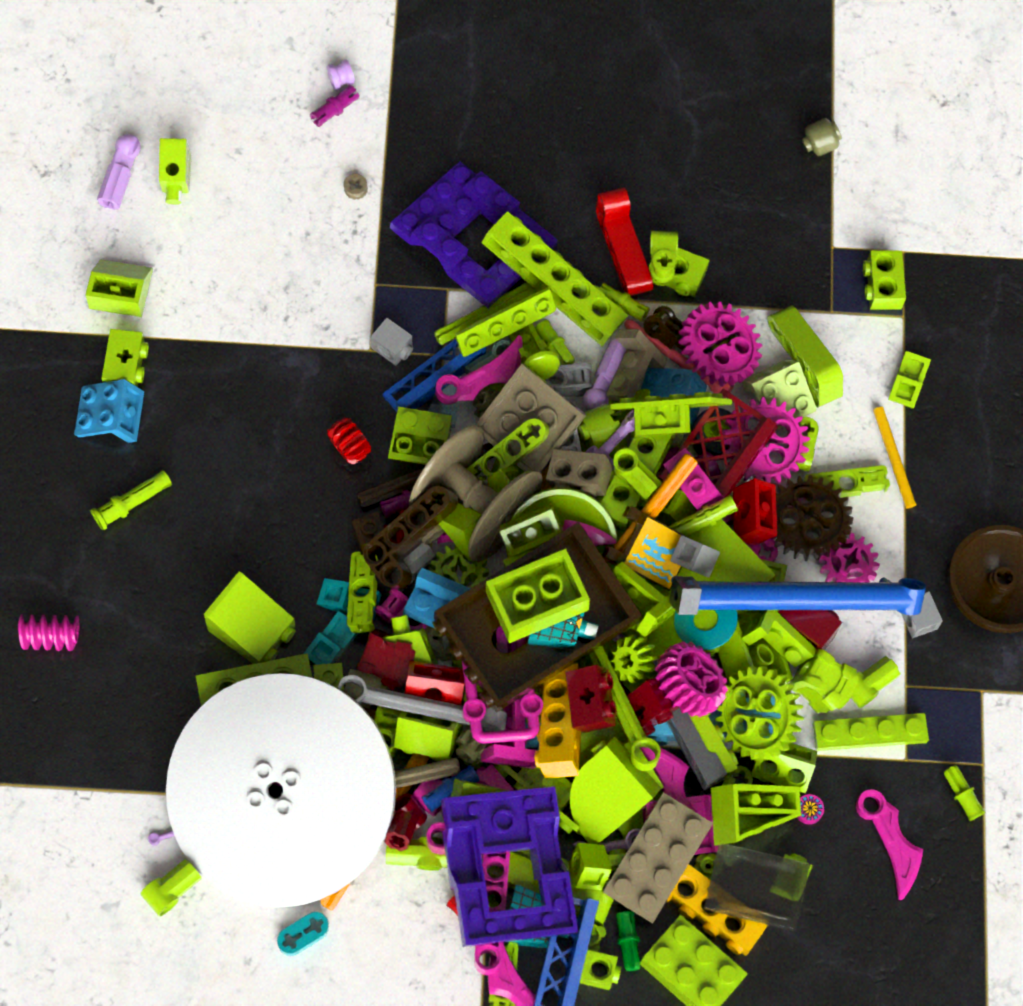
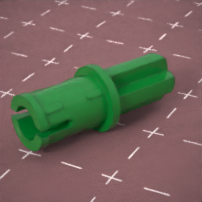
[616,911,641,971]

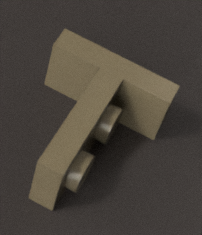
[606,329,668,401]

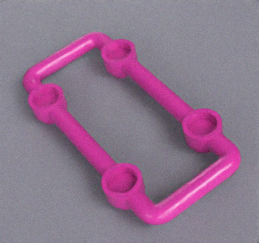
[462,636,543,744]

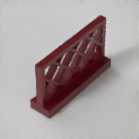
[659,388,778,498]

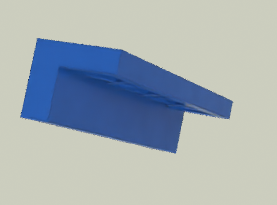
[383,339,487,412]
[533,897,599,1006]

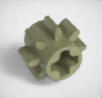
[473,388,500,418]
[455,729,490,765]

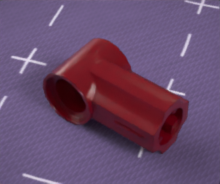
[385,793,427,851]

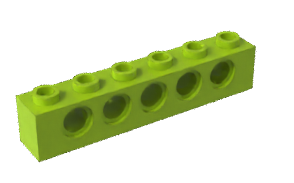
[482,211,629,346]

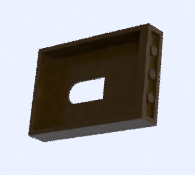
[432,522,642,713]

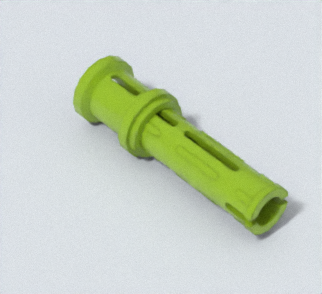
[90,470,172,531]

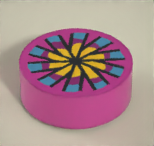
[797,794,824,824]

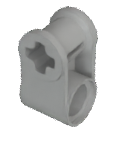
[545,362,593,397]

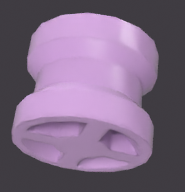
[327,59,355,90]

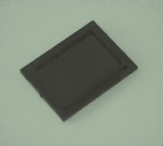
[704,844,810,932]

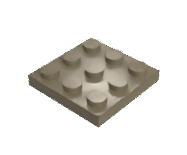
[475,364,587,474]

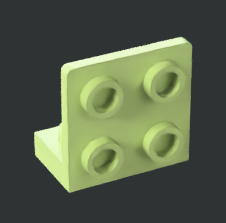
[742,359,817,429]

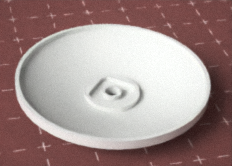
[166,673,396,907]

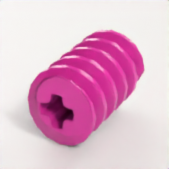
[18,614,79,651]

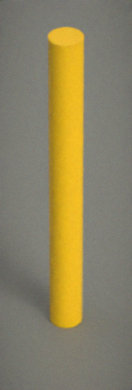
[873,407,916,509]

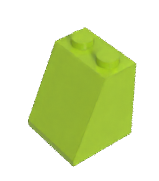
[204,571,296,664]

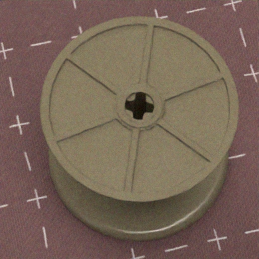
[409,425,543,562]

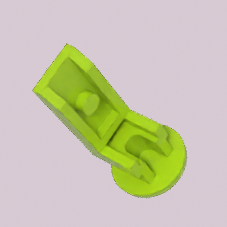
[508,323,560,380]

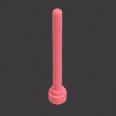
[624,319,734,399]

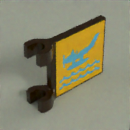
[602,506,689,591]

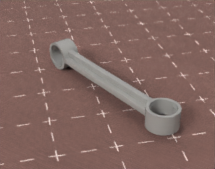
[338,675,507,732]

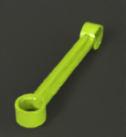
[588,646,661,771]

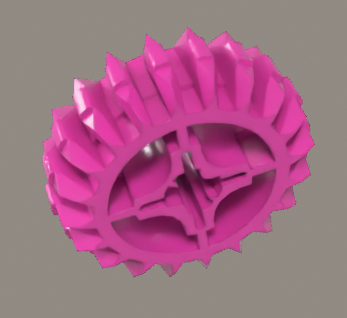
[655,641,728,717]

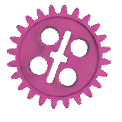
[678,301,763,387]
[720,397,810,484]

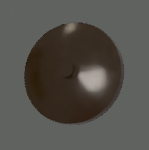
[948,525,1023,633]

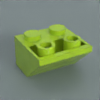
[85,259,153,317]
[388,406,452,465]

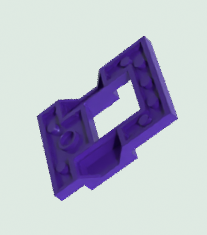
[390,161,558,308]
[441,787,578,947]

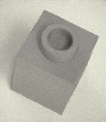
[370,318,413,366]
[670,535,720,578]
[901,591,943,638]

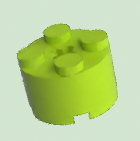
[577,403,627,459]

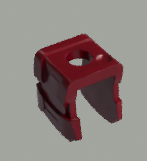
[356,629,416,690]

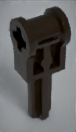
[643,306,708,354]

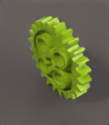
[715,666,804,760]

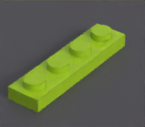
[813,713,929,751]

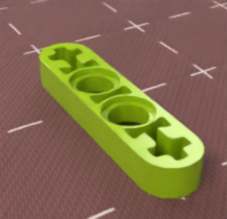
[467,418,549,481]

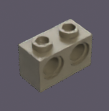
[546,449,613,497]

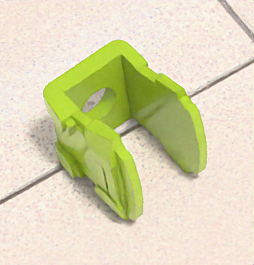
[789,649,859,714]

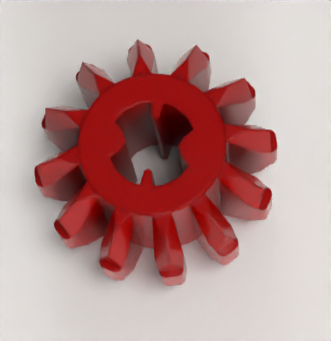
[327,418,371,464]

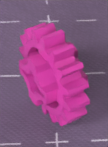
[818,533,880,582]

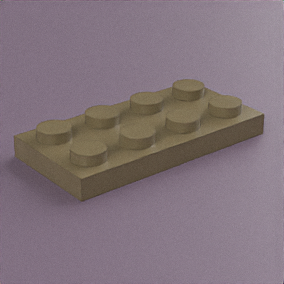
[603,792,713,923]

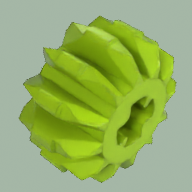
[609,634,659,684]

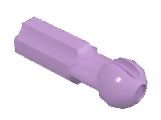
[97,134,141,210]
[582,339,626,411]

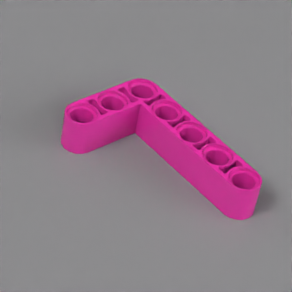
[426,822,510,975]

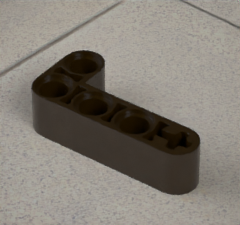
[363,486,458,589]

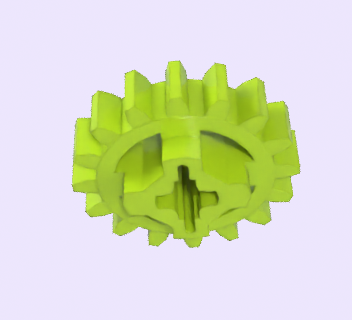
[430,545,489,588]

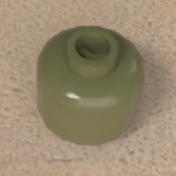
[802,118,842,156]

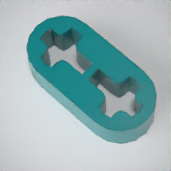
[277,912,329,956]

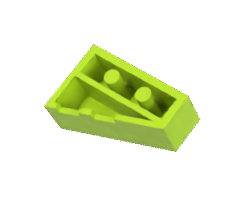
[711,784,801,846]

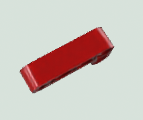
[596,187,653,296]

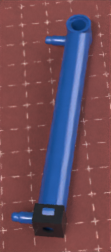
[669,576,926,615]

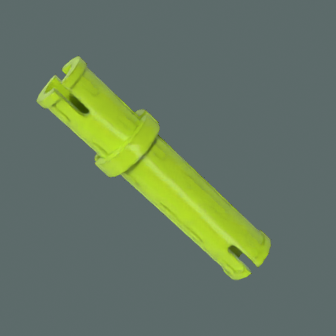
[668,495,738,536]

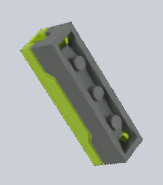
[667,708,738,790]

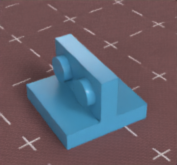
[403,568,471,628]

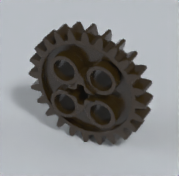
[771,475,854,561]

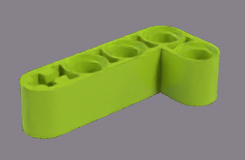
[767,305,843,408]

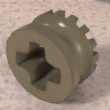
[344,174,368,200]

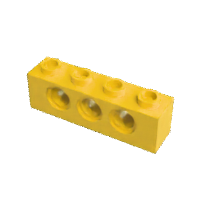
[535,663,582,779]
[666,864,769,956]

